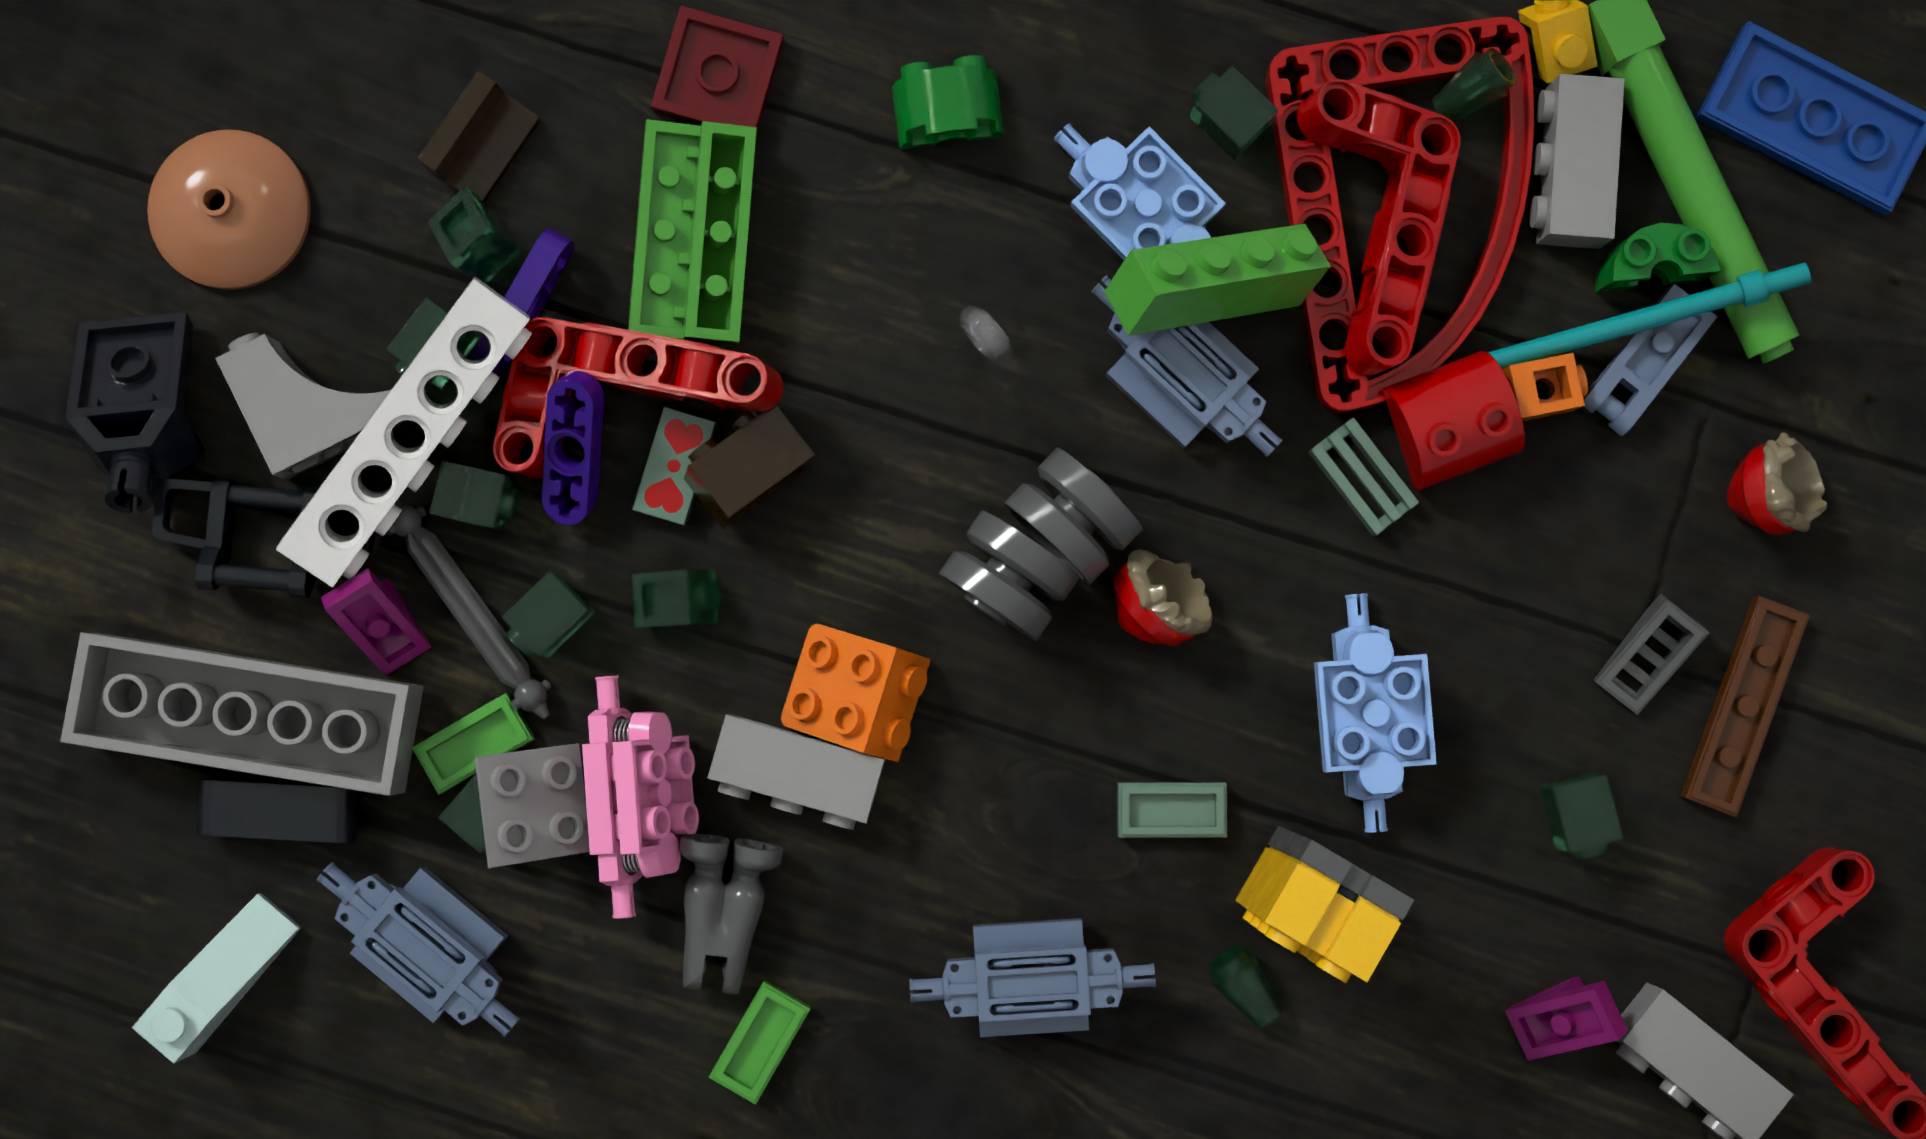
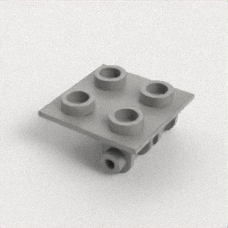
[475,743,590,868]

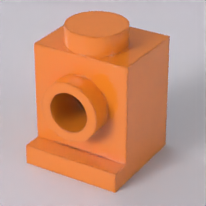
[1503,353,1588,421]

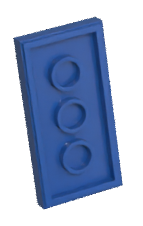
[1695,21,1926,215]

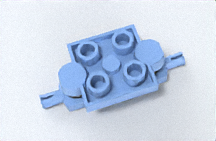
[1054,123,1226,260]
[1314,593,1436,833]

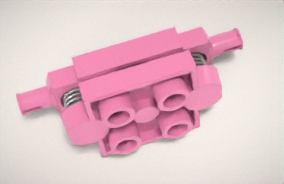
[582,675,699,918]

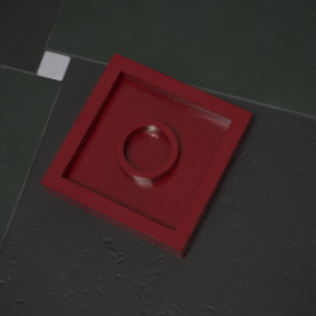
[651,5,785,136]

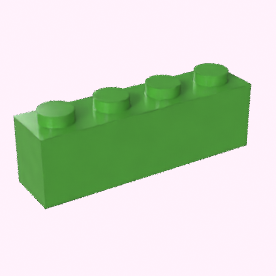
[1104,224,1331,336]

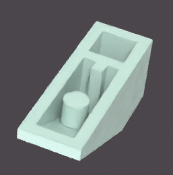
[132,893,302,1063]

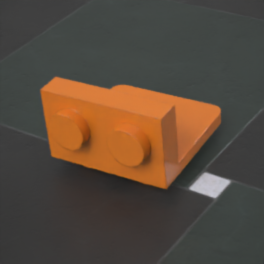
[781,624,931,762]

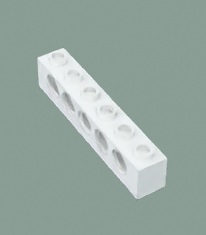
[276,277,532,588]

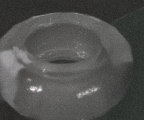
[959,306,1012,364]

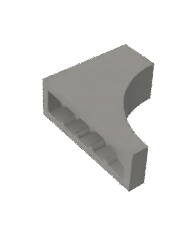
[215,333,408,480]

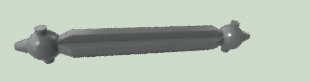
[386,500,551,719]

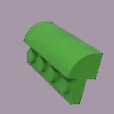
[628,119,757,347]

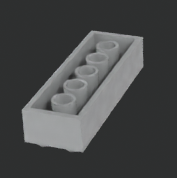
[60,632,424,796]

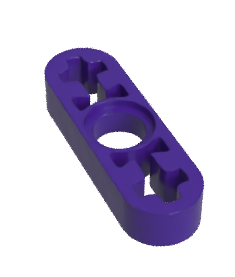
[473,228,574,377]
[542,371,604,525]

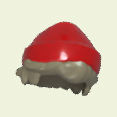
[1727,433,1827,535]
[1113,549,1212,646]

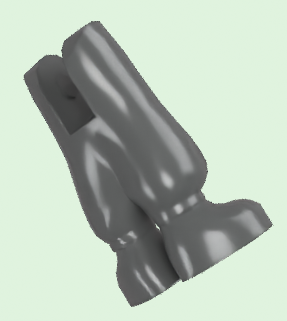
[679,834,784,994]

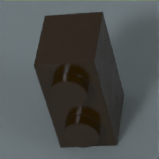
[684,405,815,529]

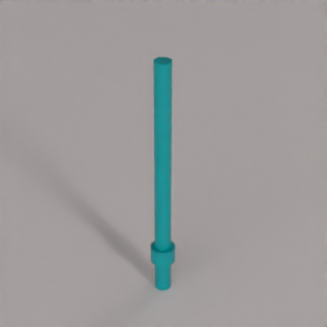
[1487,262,1811,370]

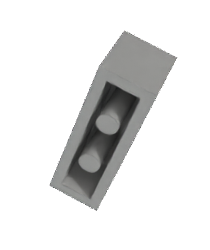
[1529,74,1625,249]
[707,714,885,830]
[1616,983,1794,1139]

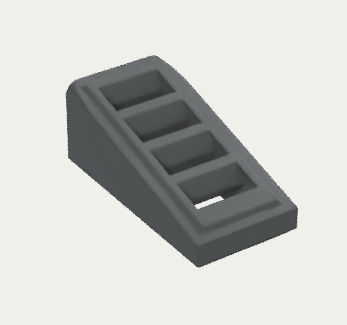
[1594,593,1710,715]

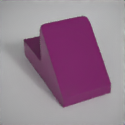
[321,568,431,676]
[1505,977,1628,1061]

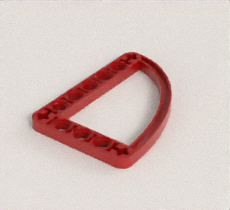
[1266,17,1534,414]

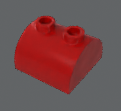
[1382,351,1525,490]

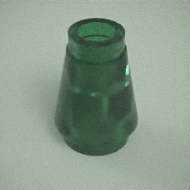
[1432,48,1516,122]
[1208,944,1282,1028]

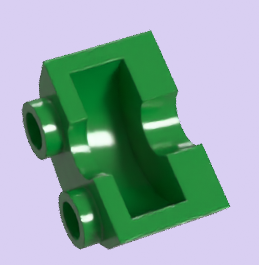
[892,55,1005,150]
[1595,222,1721,293]

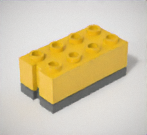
[1235,826,1414,983]

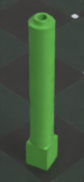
[1588,0,1800,364]

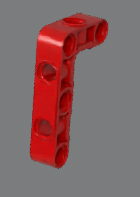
[1297,79,1461,376]
[493,317,783,479]
[1724,847,1926,1139]

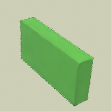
[412,693,536,795]
[709,980,811,1105]

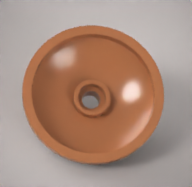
[147,130,311,290]

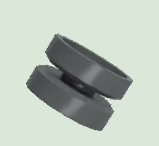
[1004,447,1143,585]
[939,510,1080,641]

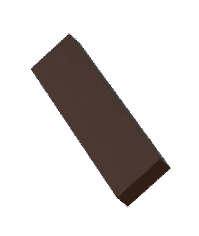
[1680,596,1810,817]

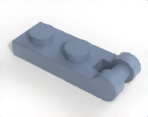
[1583,284,1717,436]

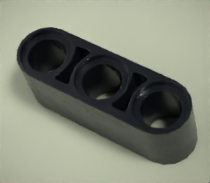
[196,778,359,843]

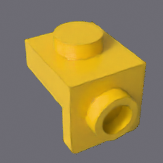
[1518,0,1597,83]

